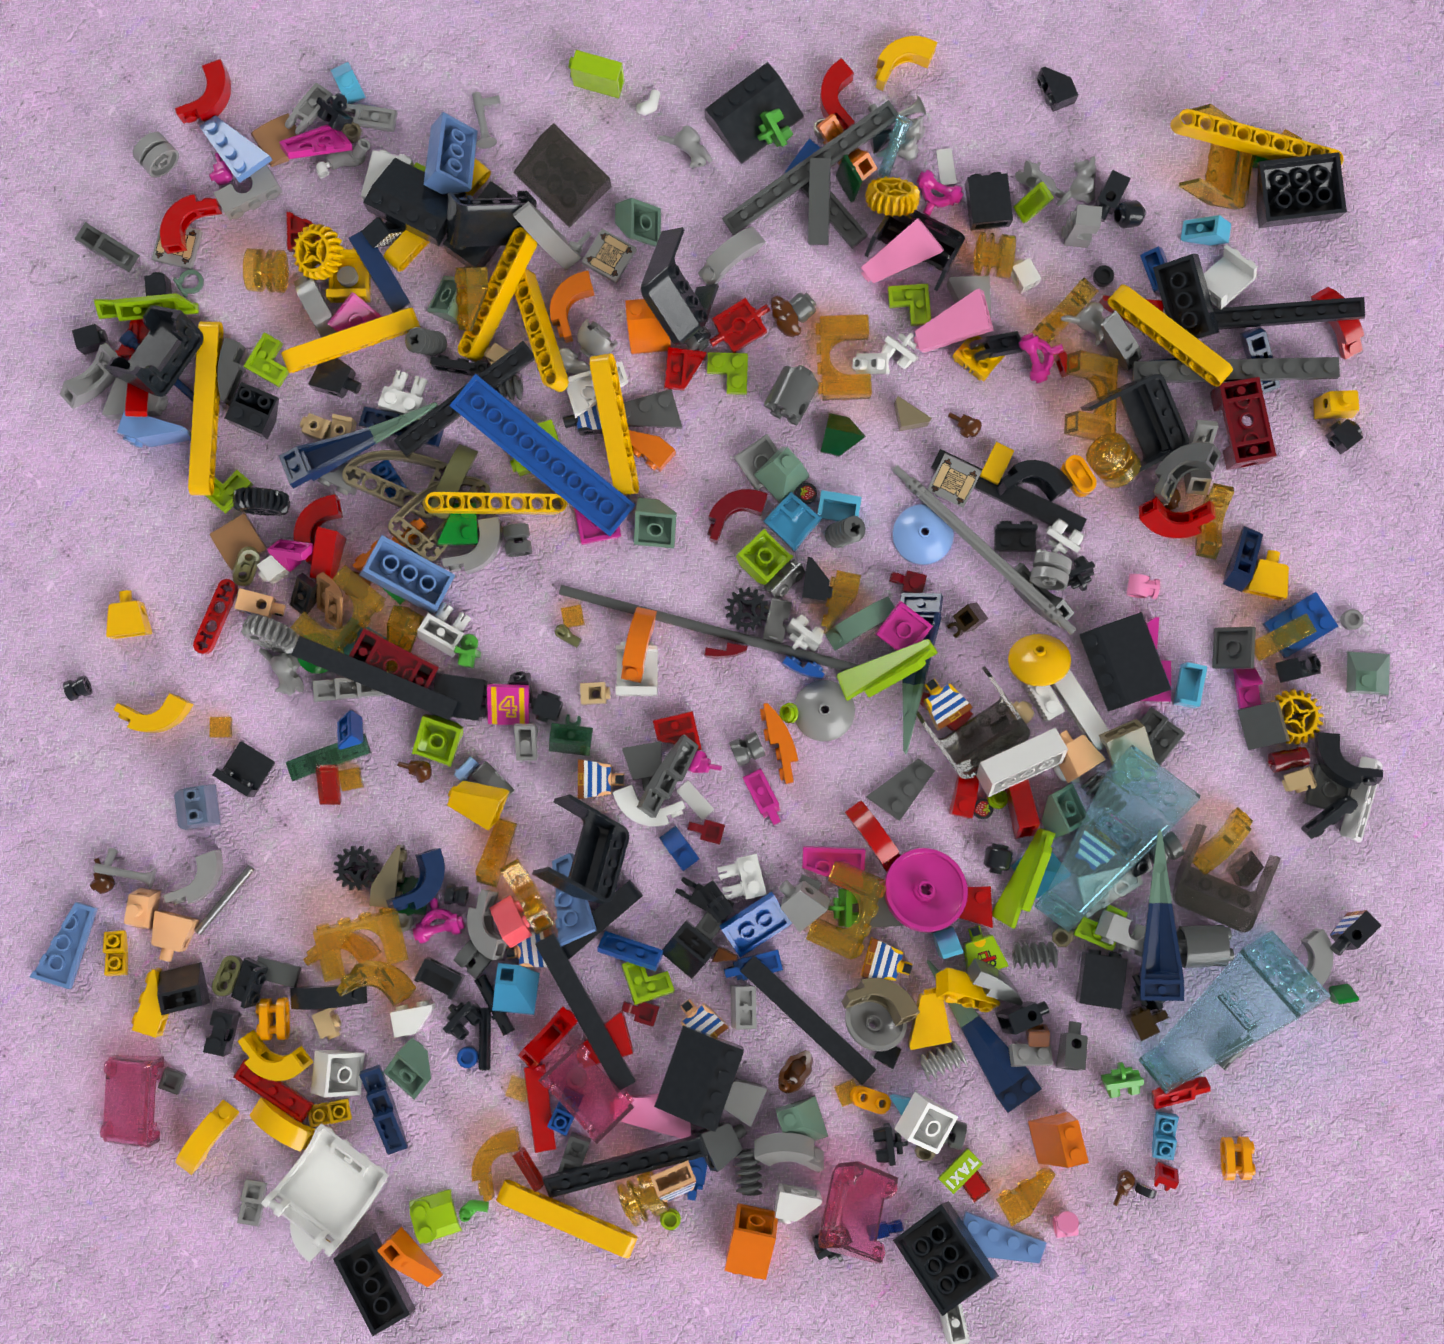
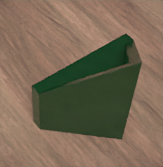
[821,413,866,457]

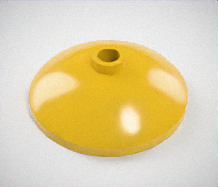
[1008,634,1071,686]

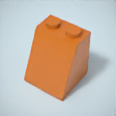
[625,299,671,354]
[1028,1111,1089,1168]
[724,1203,778,1280]

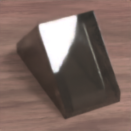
[1226,850,1264,887]

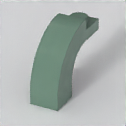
[825,596,895,651]

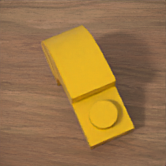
[874,36,938,91]
[113,693,194,733]
[237,1030,314,1081]
[249,1097,316,1152]
[175,1100,239,1175]

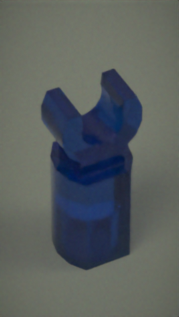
[866,1219,904,1241]

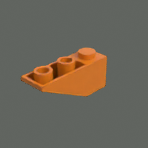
[629,430,676,472]
[377,1226,443,1287]

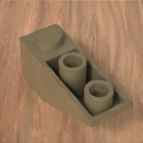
[369,845,407,908]

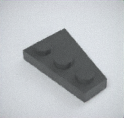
[623,389,683,429]
[866,759,935,821]

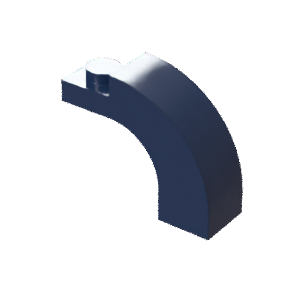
[386,848,445,911]

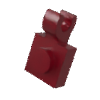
[889,570,927,593]
[687,819,725,845]
[621,1001,660,1027]

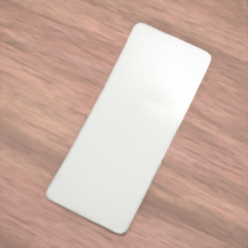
[936,148,957,185]

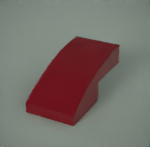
[704,643,748,658]

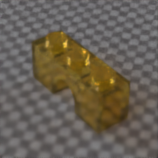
[1255,613,1317,661]

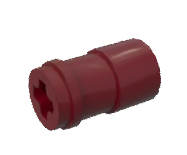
[1267,747,1310,773]

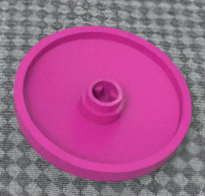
[884,848,968,932]

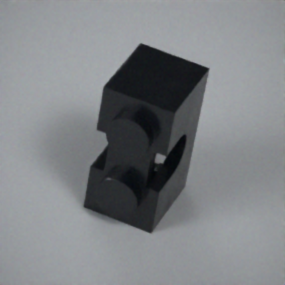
[203,1008,240,1057]

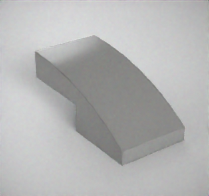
[237,1179,267,1227]

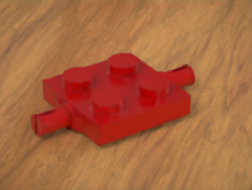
[709,297,771,353]

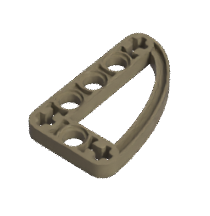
[342,450,448,519]
[388,476,490,562]

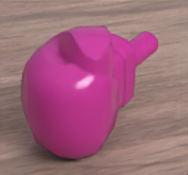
[209,153,233,186]
[688,750,722,773]

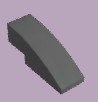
[75,222,140,272]
[217,337,246,406]
[967,958,1023,1006]

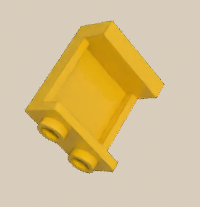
[326,248,371,303]

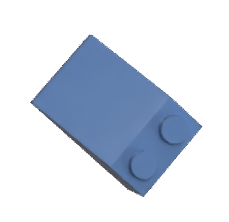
[117,409,191,448]

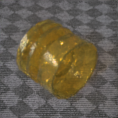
[973,232,1016,279]
[243,248,289,293]
[1086,433,1141,488]
[617,1171,669,1227]

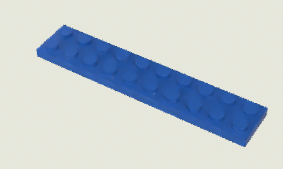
[450,374,636,537]

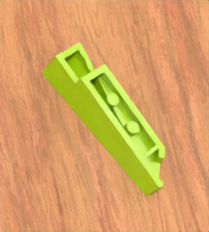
[94,293,199,321]
[837,639,938,701]
[992,828,1055,929]

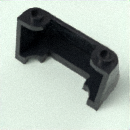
[447,191,537,250]
[105,305,204,397]

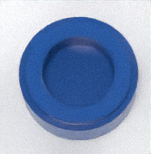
[457,1046,479,1068]

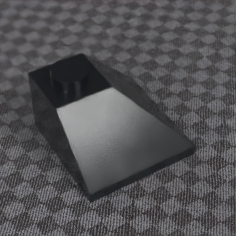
[801,557,833,604]

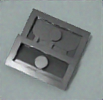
[1140,707,1185,766]

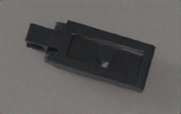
[430,355,489,376]

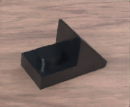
[289,573,318,616]

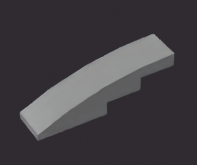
[513,201,582,270]
[312,678,387,702]

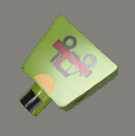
[963,925,1008,974]

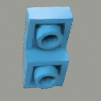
[1152,1111,1179,1161]

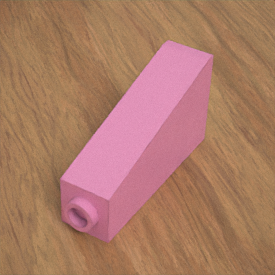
[861,218,944,283]
[914,288,994,353]
[610,1094,691,1139]

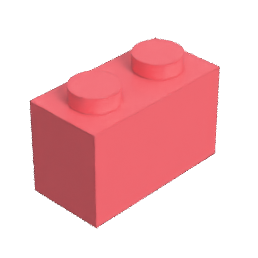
[489,895,532,948]

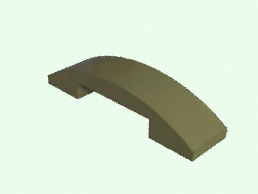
[428,444,478,521]

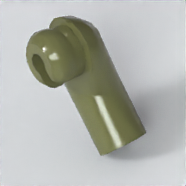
[555,624,582,648]

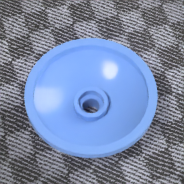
[893,504,954,565]

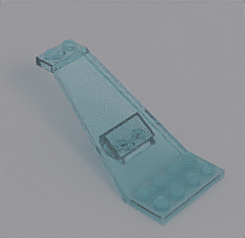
[1035,745,1201,932]
[1139,931,1331,1094]

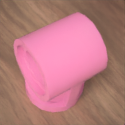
[1126,574,1160,599]
[1053,1211,1079,1238]

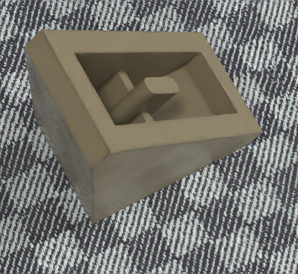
[894,396,932,432]

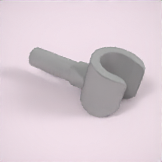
[569,231,592,254]

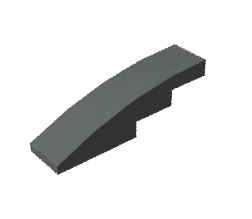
[808,158,831,245]
[637,735,699,818]

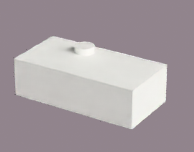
[976,728,1068,797]

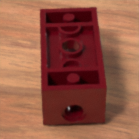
[1210,377,1277,470]
[349,627,439,688]

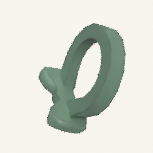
[173,269,204,297]

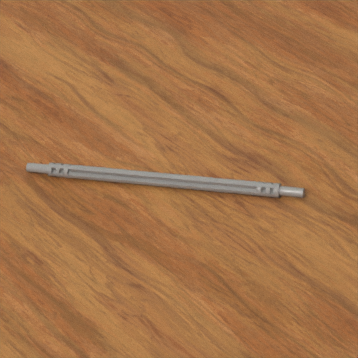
[892,465,1077,635]

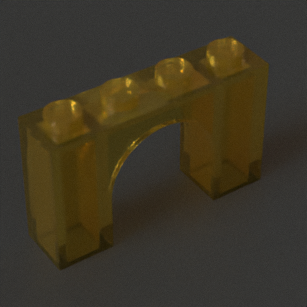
[815,314,872,401]
[1064,350,1118,442]
[290,565,386,653]
[806,861,886,960]
[312,907,409,982]

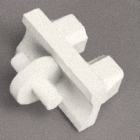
[881,333,919,369]
[853,353,890,374]
[1046,519,1084,554]
[785,615,824,652]

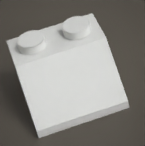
[311,1050,365,1097]
[895,1092,958,1154]
[774,1183,822,1224]

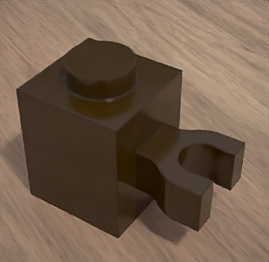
[947,602,988,638]
[1126,1006,1169,1041]

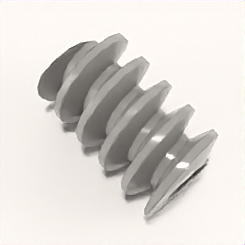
[920,1041,967,1081]

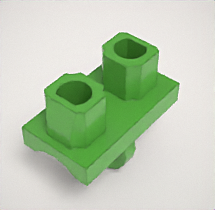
[758,109,793,147]
[454,634,481,668]
[828,889,861,927]
[1101,1062,1144,1098]

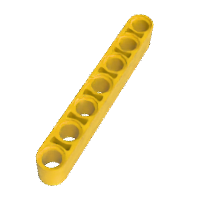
[383,158,491,272]
[458,227,538,362]
[514,269,569,392]
[1107,284,1233,387]
[281,308,421,373]
[589,353,639,495]
[423,492,567,515]
[496,1179,638,1258]

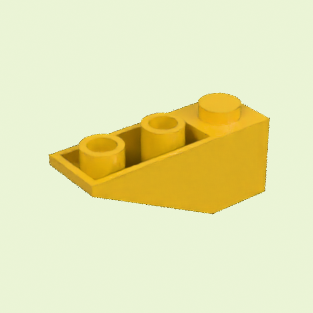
[936,967,1000,1012]
[132,968,169,1038]

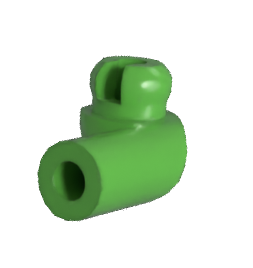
[459,1200,489,1222]

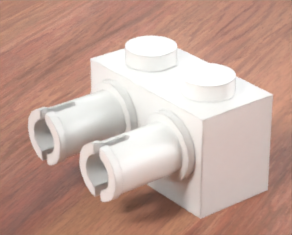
[378,370,428,420]
[417,602,471,657]
[717,853,767,900]

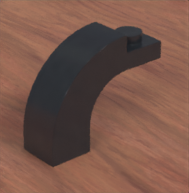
[996,460,1073,502]
[1315,732,1383,790]
[290,982,367,1010]

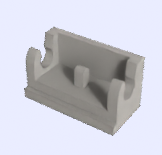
[730,985,757,1030]

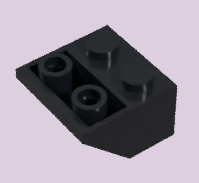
[224,382,279,440]
[662,920,718,979]
[157,962,210,1015]

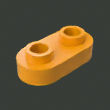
[850,1085,891,1114]

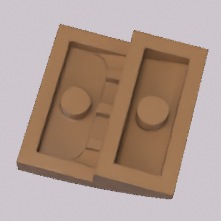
[251,113,297,167]
[209,513,267,570]
[317,572,343,630]

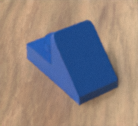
[659,826,700,871]

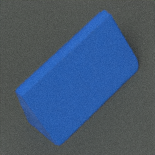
[1140,246,1167,292]
[337,710,363,750]

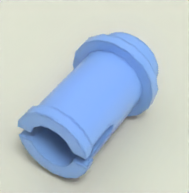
[454,756,480,782]

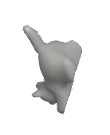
[876,116,925,161]
[658,126,713,169]
[1056,156,1096,206]
[1015,160,1066,199]
[1061,302,1105,345]
[537,348,591,375]
[259,648,304,696]

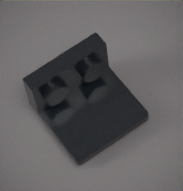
[212,741,275,797]

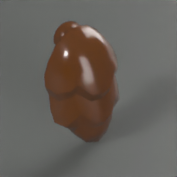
[771,295,801,337]
[778,1050,813,1094]

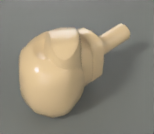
[1000,697,1034,725]

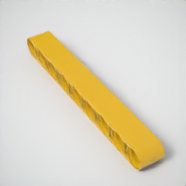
[1170,109,1344,165]
[188,321,224,495]

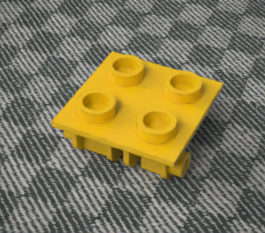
[952,335,1005,382]

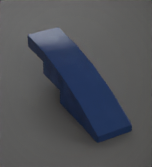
[349,230,411,313]
[358,406,444,448]
[359,1064,408,1155]

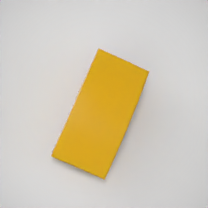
[980,442,1014,485]
[103,930,128,976]
[308,1098,352,1127]

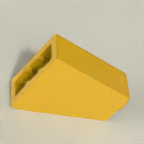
[447,781,509,831]
[908,987,952,1050]

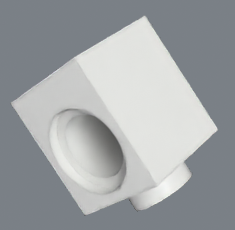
[1009,258,1041,294]
[257,555,293,584]

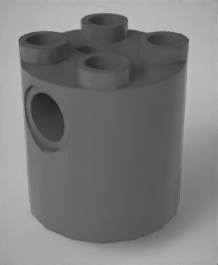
[764,365,819,426]
[1177,924,1234,968]

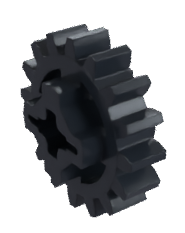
[725,587,769,632]
[333,846,380,891]

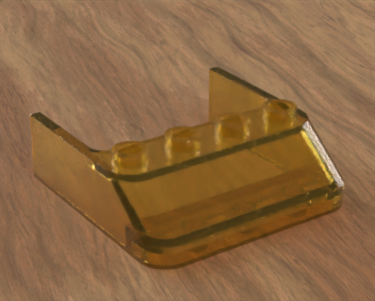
[1179,104,1254,210]

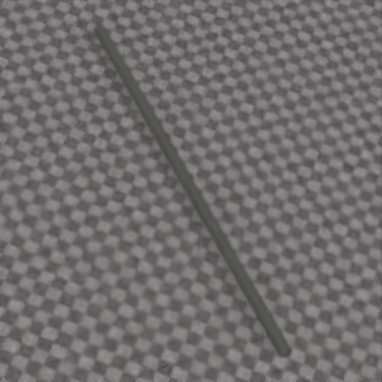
[559,585,859,671]

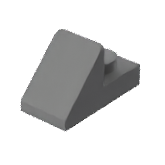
[514,724,538,761]

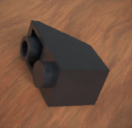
[1037,66,1079,112]
[1275,654,1321,683]

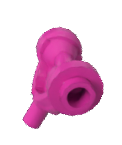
[916,169,964,216]
[1018,333,1064,383]
[413,898,465,944]

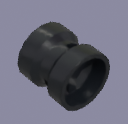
[63,675,92,701]
[444,883,469,907]

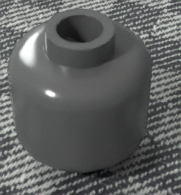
[789,292,817,323]

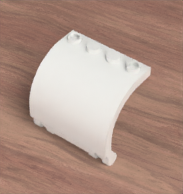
[261,1124,389,1257]

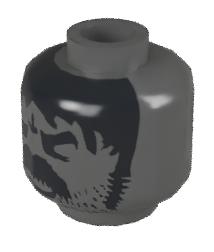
[685,326,711,351]

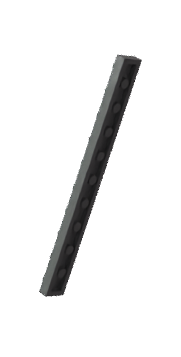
[722,100,900,236]
[1132,357,1340,383]

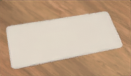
[677,781,714,820]

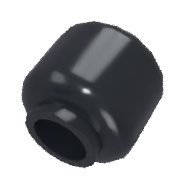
[1114,200,1146,228]
[983,843,1013,875]

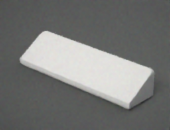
[1340,757,1383,842]

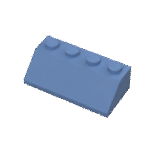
[423,112,478,194]
[359,535,455,614]

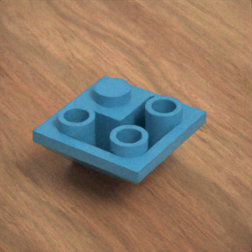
[492,963,540,1015]

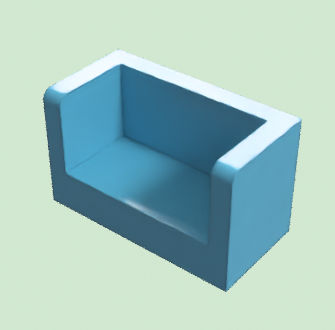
[817,490,862,521]
[1173,662,1208,708]

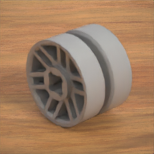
[133,132,179,178]
[1029,552,1072,591]

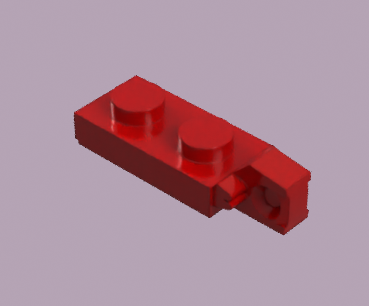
[1152,1077,1211,1109]

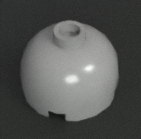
[577,318,618,358]

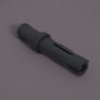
[474,974,515,1036]

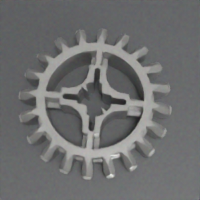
[241,614,299,654]

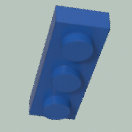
[597,931,663,971]

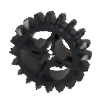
[233,487,290,516]

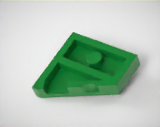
[437,503,478,545]

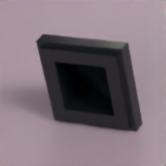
[870,129,892,154]
[873,1046,902,1069]

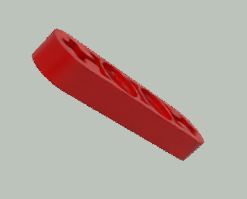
[193,579,238,655]

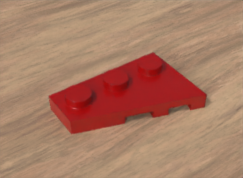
[959,886,993,928]

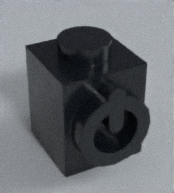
[1325,419,1364,454]
[530,690,564,723]

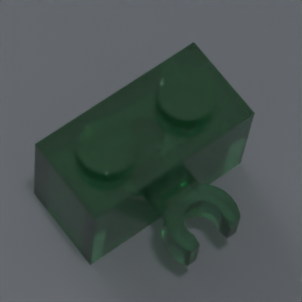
[549,714,593,756]

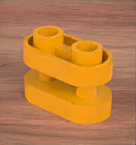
[1061,455,1097,497]
[256,997,290,1041]
[1220,1137,1256,1180]

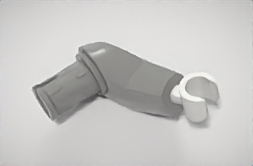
[316,138,370,178]

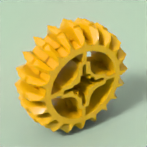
[865,176,920,217]
[292,224,344,280]
[1270,689,1324,745]

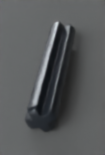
[479,1007,491,1071]

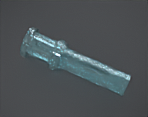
[877,115,913,178]

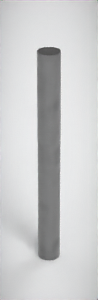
[194,865,255,935]

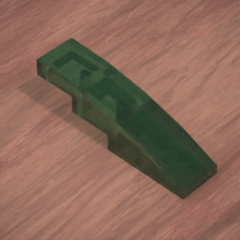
[286,733,371,781]

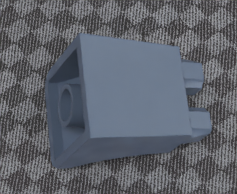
[174,784,221,830]

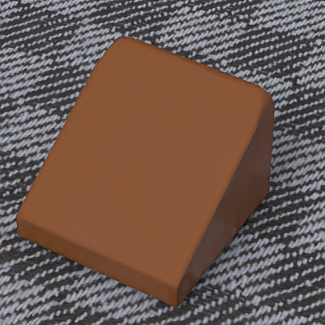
[1026,1024,1050,1047]

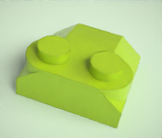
[736,529,794,585]
[412,714,464,767]
[409,1189,462,1244]

